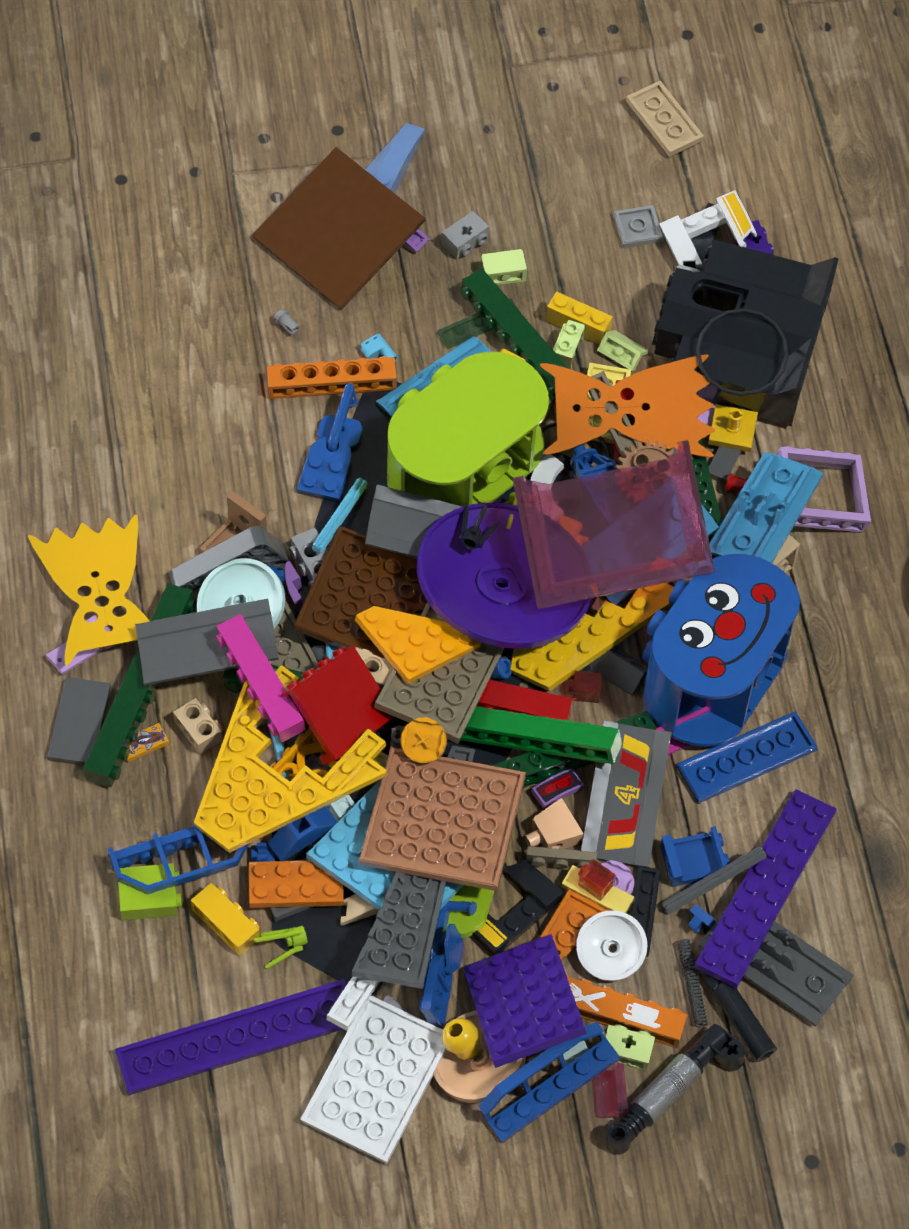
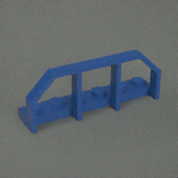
[108,821,250,894]
[478,1022,620,1143]

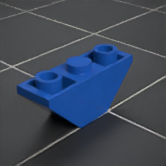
[268,806,337,861]

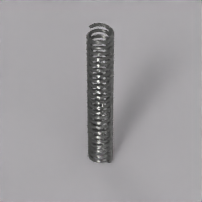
[677,939,709,1027]

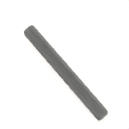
[662,846,767,914]

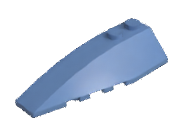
[365,123,425,194]

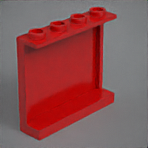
[280,645,395,765]

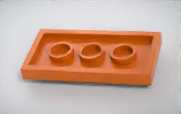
[249,861,344,908]

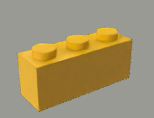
[546,291,613,345]
[191,882,260,956]

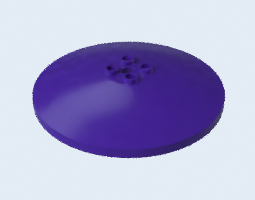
[417,502,593,649]

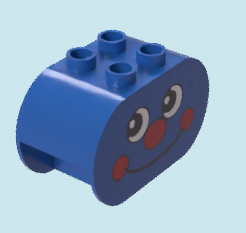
[642,554,800,746]

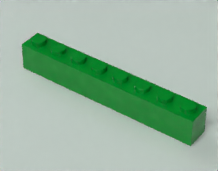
[460,707,622,764]

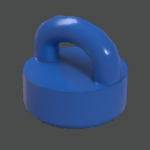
[491,656,512,679]

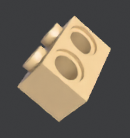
[173,698,223,755]

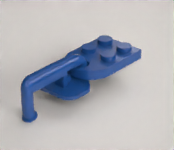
[297,383,362,502]
[419,901,477,1030]

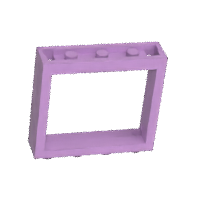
[776,446,871,533]

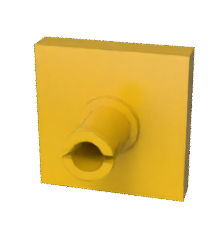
[708,404,758,452]

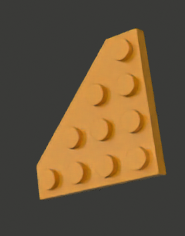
[355,606,481,685]

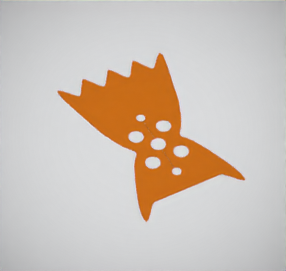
[539,355,715,457]

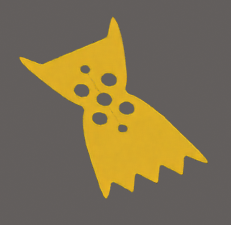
[28,515,149,666]

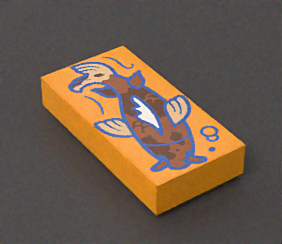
[127,723,169,763]

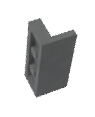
[589,646,648,695]

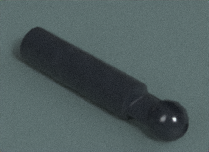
[697,969,777,1062]

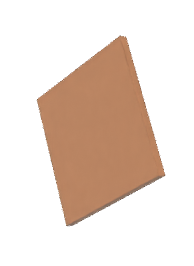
[359,747,526,891]

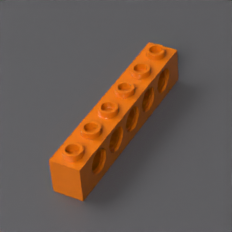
[267,356,397,399]

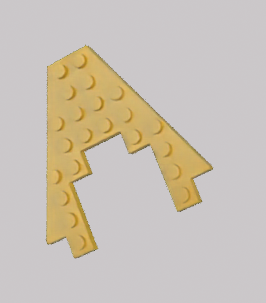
[510,516,678,691]
[194,665,388,853]

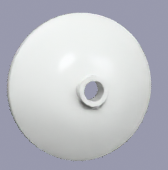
[576,911,648,981]

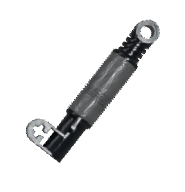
[606,1024,744,1155]

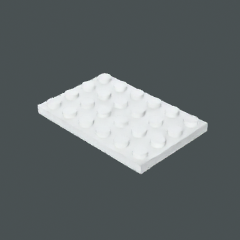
[300,996,447,1164]

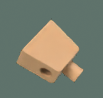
[524,798,583,849]

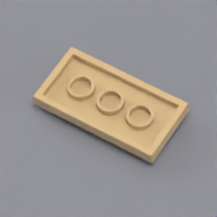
[626,81,704,157]

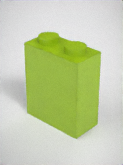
[118,863,182,921]

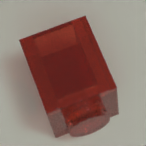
[568,671,602,703]
[578,859,616,901]

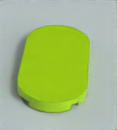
[446,885,494,938]

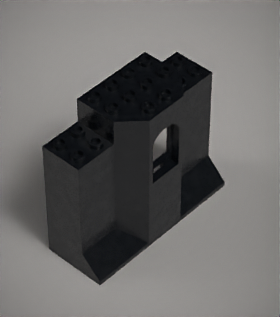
[652,239,839,426]

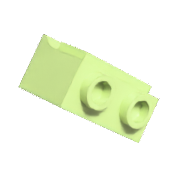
[553,320,585,369]

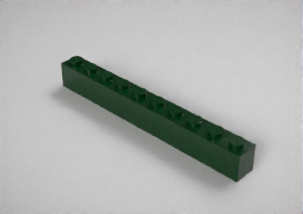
[83,583,196,788]

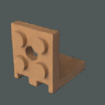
[199,491,267,553]

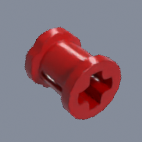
[725,473,749,493]

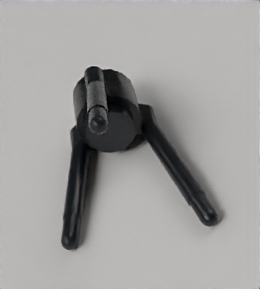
[459,504,499,550]

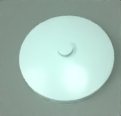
[197,558,285,629]

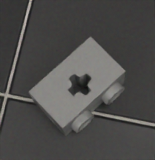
[441,211,489,260]

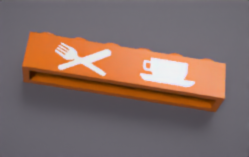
[566,974,688,1049]

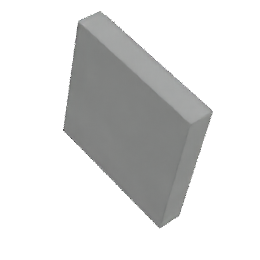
[613,205,664,248]

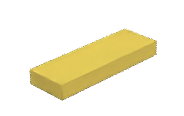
[561,865,634,913]

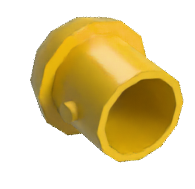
[442,1018,481,1060]

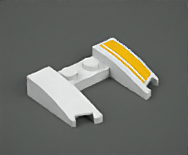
[659,190,757,268]

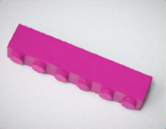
[216,614,306,742]

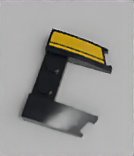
[472,858,564,956]

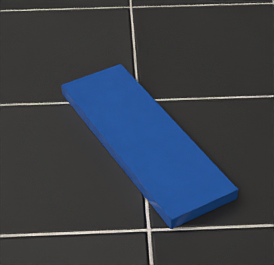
[677,711,818,804]

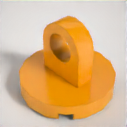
[401,717,447,764]

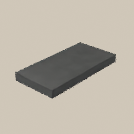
[47,677,111,765]

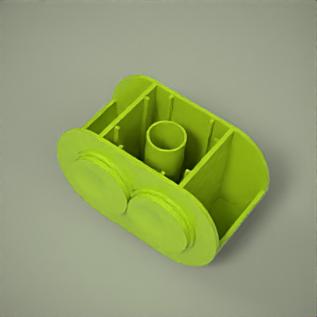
[387,352,549,507]

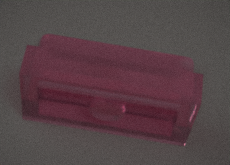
[594,1063,628,1118]

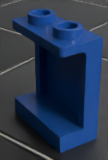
[660,826,730,887]

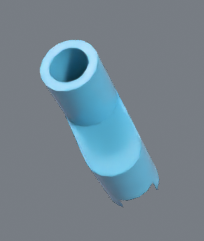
[360,334,398,362]

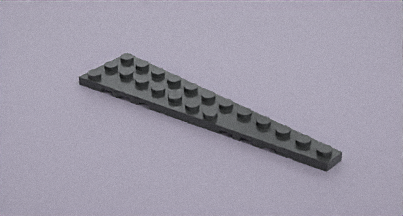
[352,745,475,989]

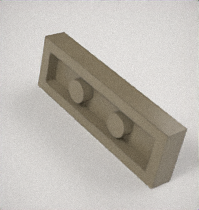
[526,846,597,871]

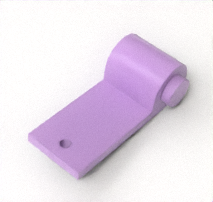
[46,615,113,675]

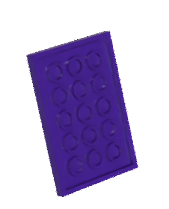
[463,934,587,1068]

